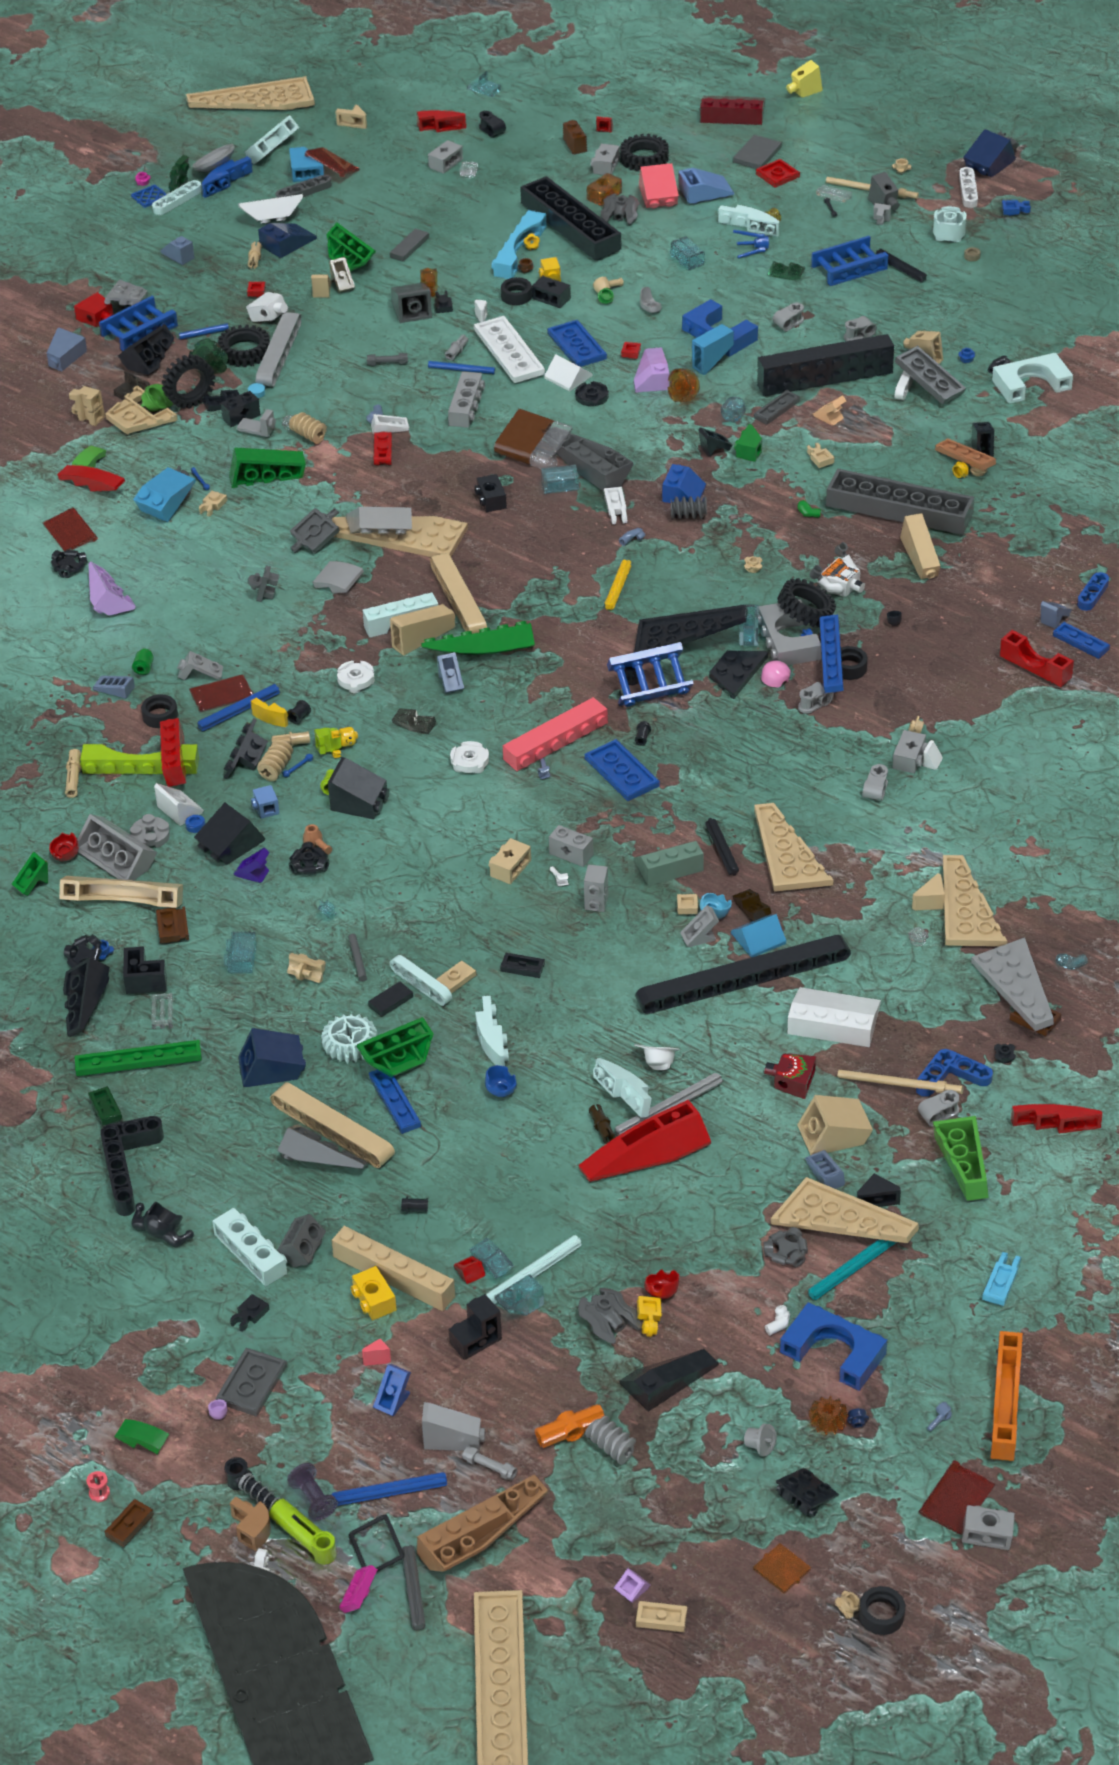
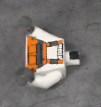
[810,542,865,597]

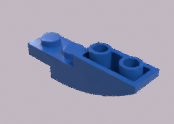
[202,156,253,198]

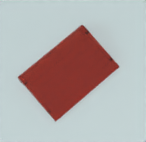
[304,147,360,178]
[42,508,98,552]
[189,674,254,712]
[919,1460,995,1535]

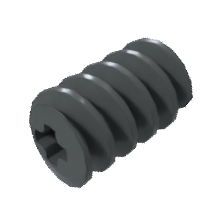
[671,496,707,519]

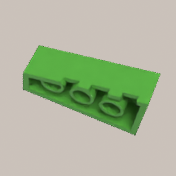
[933,1116,989,1201]

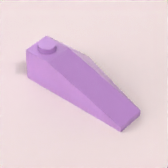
[634,347,669,392]
[89,561,136,616]

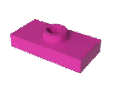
[339,1565,377,1613]

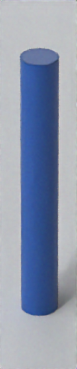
[179,323,229,340]

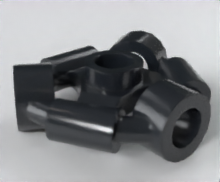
[51,550,88,578]
[289,842,330,875]
[64,934,102,968]

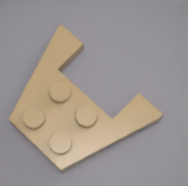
[105,386,178,434]

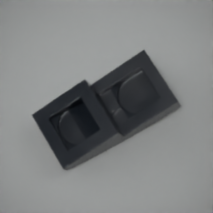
[203,390,240,412]

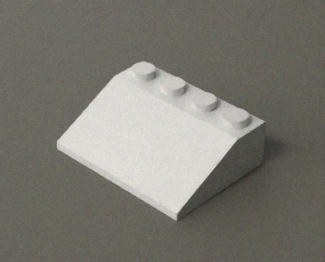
[787,987,881,1047]

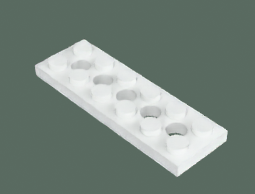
[474,316,545,383]

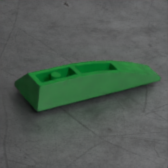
[421,621,535,655]

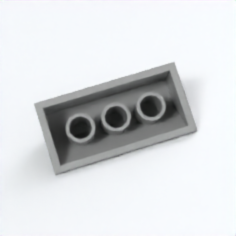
[77,814,157,881]

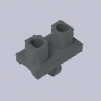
[248,565,279,602]

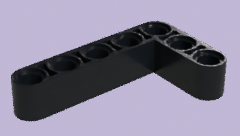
[100,1116,164,1216]

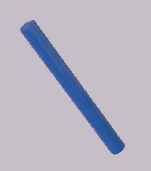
[428,361,495,374]

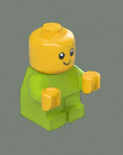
[314,727,358,758]

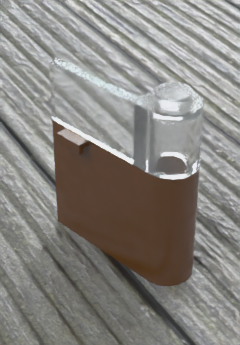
[494,408,573,472]

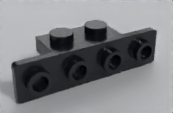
[223,718,268,779]

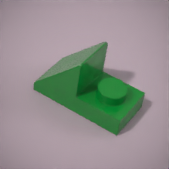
[12,851,48,896]

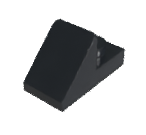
[698,427,733,457]

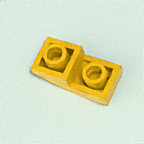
[251,697,288,727]

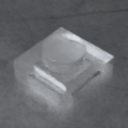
[460,162,478,177]

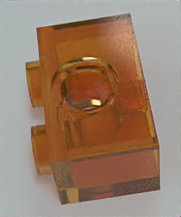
[587,173,622,206]

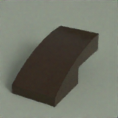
[732,889,771,921]

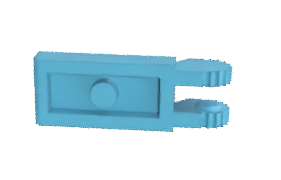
[982,1252,1021,1306]

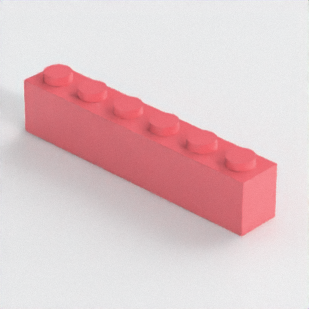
[503,697,608,771]

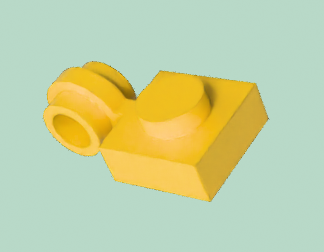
[637,1296,662,1337]

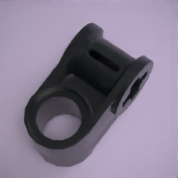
[479,111,506,137]

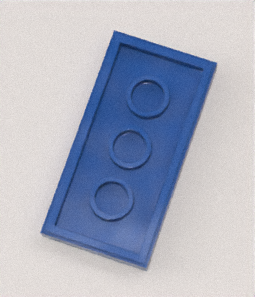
[547,320,607,367]
[585,739,660,801]

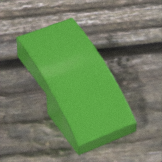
[72,446,106,468]

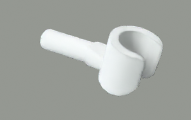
[550,866,569,886]

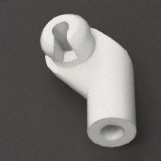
[765,1305,790,1335]

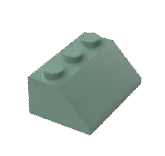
[634,841,704,886]

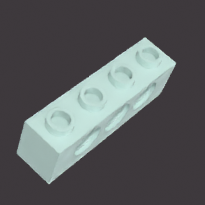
[212,1208,287,1287]

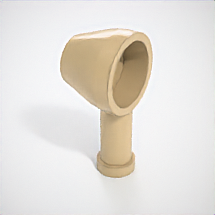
[593,277,624,292]

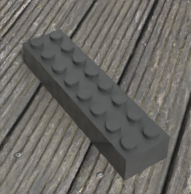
[826,468,974,535]

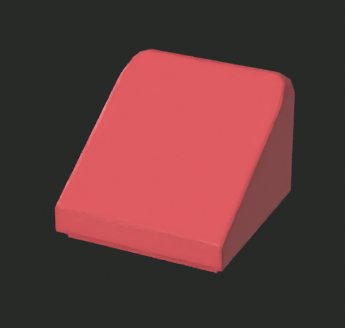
[362,1339,391,1366]

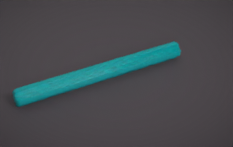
[808,1239,897,1300]

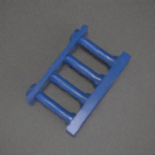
[811,236,888,286]
[99,296,178,351]
[607,642,693,707]

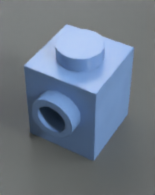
[251,785,279,819]

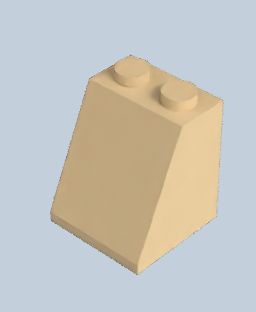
[797,1095,873,1155]

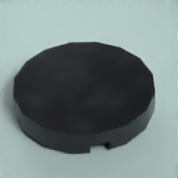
[575,381,609,407]

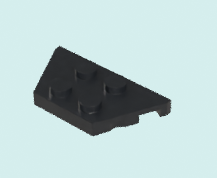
[709,650,768,699]

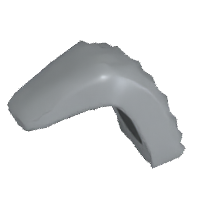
[640,287,662,313]

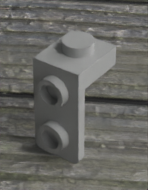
[237,409,276,437]
[177,651,223,680]

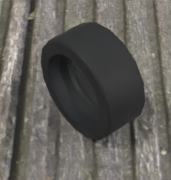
[501,277,532,305]
[841,646,868,680]
[141,694,178,728]
[859,1586,906,1635]

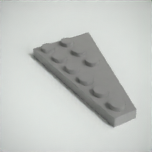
[971,938,1053,1031]

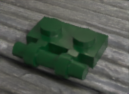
[168,154,189,193]

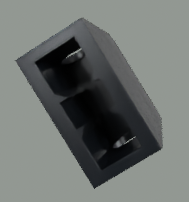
[971,422,995,457]

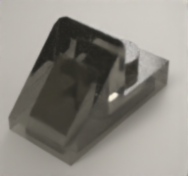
[113,371,150,400]

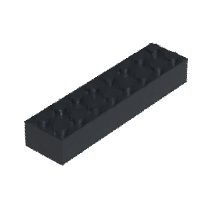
[520,176,621,260]
[757,334,894,397]

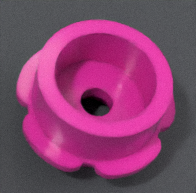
[135,172,151,186]

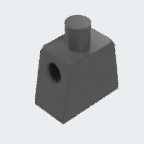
[868,172,900,211]

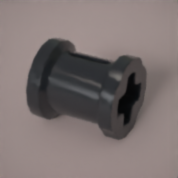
[287,700,311,724]

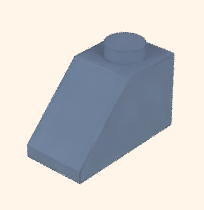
[161,236,194,265]

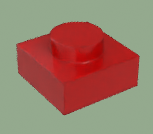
[247,282,266,297]
[621,342,641,359]

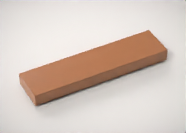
[935,438,996,471]

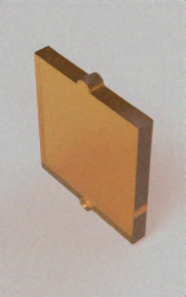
[753,1543,811,1594]

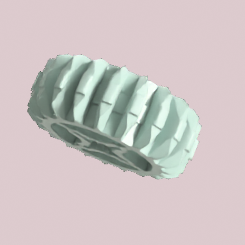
[321,1013,377,1064]

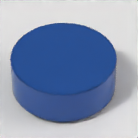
[185,815,205,833]

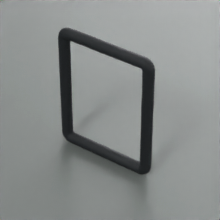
[349,1514,405,1573]

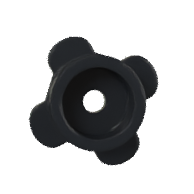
[994,1044,1016,1063]

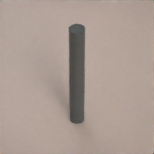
[348,934,367,982]

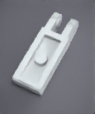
[604,487,627,525]

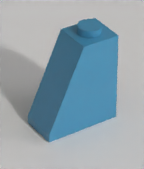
[289,147,324,182]
[692,324,734,375]

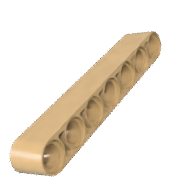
[430,552,487,634]
[270,1082,395,1168]

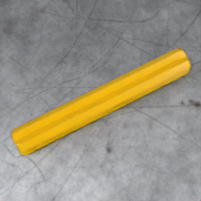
[605,559,631,610]

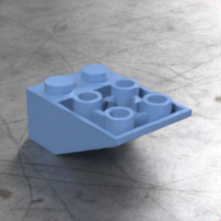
[678,168,734,204]

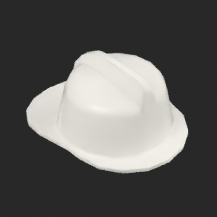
[634,1044,680,1070]

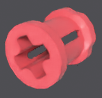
[86,1471,110,1502]

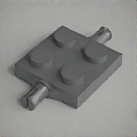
[290,508,340,554]

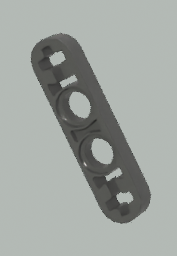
[276,175,332,198]

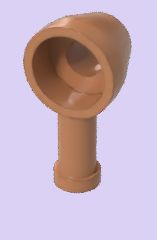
[303,824,332,855]

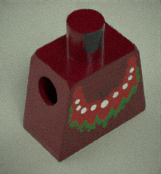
[764,1053,816,1099]

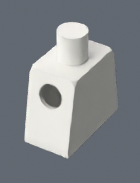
[246,292,288,322]

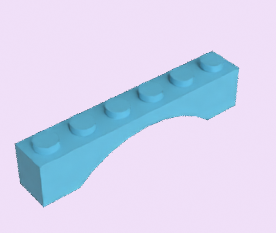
[492,210,547,279]

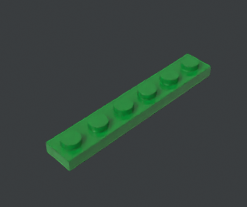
[74,1040,202,1076]

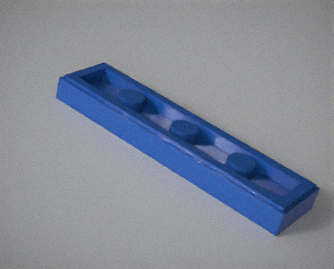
[369,1069,421,1134]

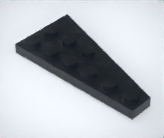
[634,604,748,653]

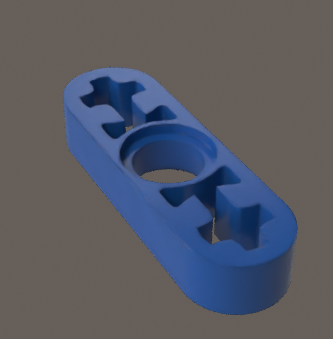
[1077,572,1109,611]

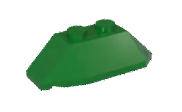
[326,222,376,272]
[356,1017,434,1077]

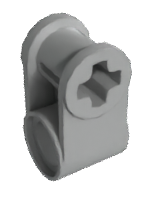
[772,303,804,331]
[844,316,877,341]
[798,682,834,714]
[862,764,888,801]
[918,1090,959,1127]

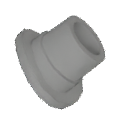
[744,1424,777,1456]

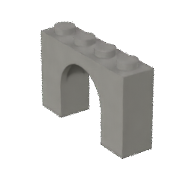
[756,599,822,666]

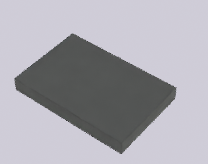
[733,135,782,169]
[215,1348,287,1417]

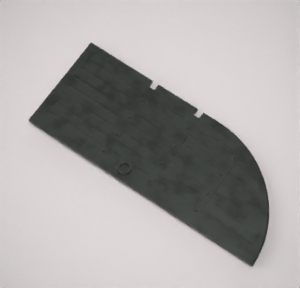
[182,1562,374,1765]

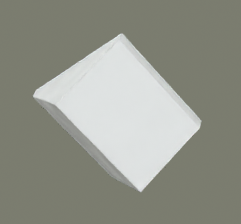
[545,354,592,391]
[154,783,204,826]

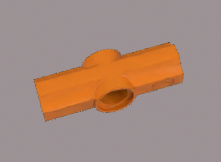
[535,1404,605,1448]

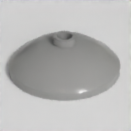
[192,144,235,172]

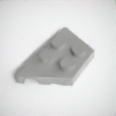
[105,280,148,305]

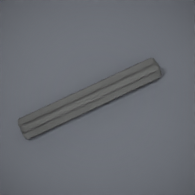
[402,1545,426,1630]

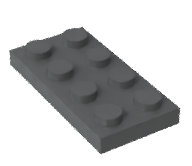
[894,346,966,404]

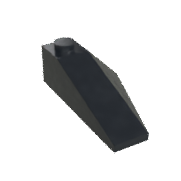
[118,324,174,375]
[63,958,110,1037]
[619,1349,719,1412]

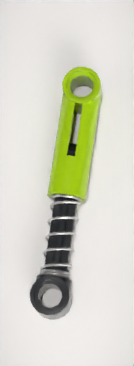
[224,1457,337,1565]

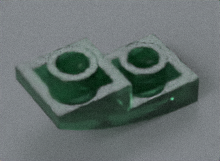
[768,261,806,280]

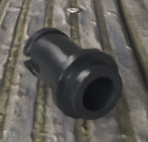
[634,721,651,746]
[401,1196,428,1214]

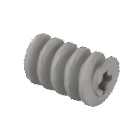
[585,1416,636,1465]

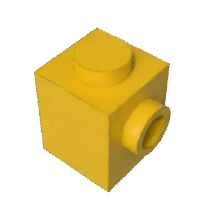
[539,257,561,282]

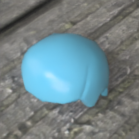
[700,893,732,919]

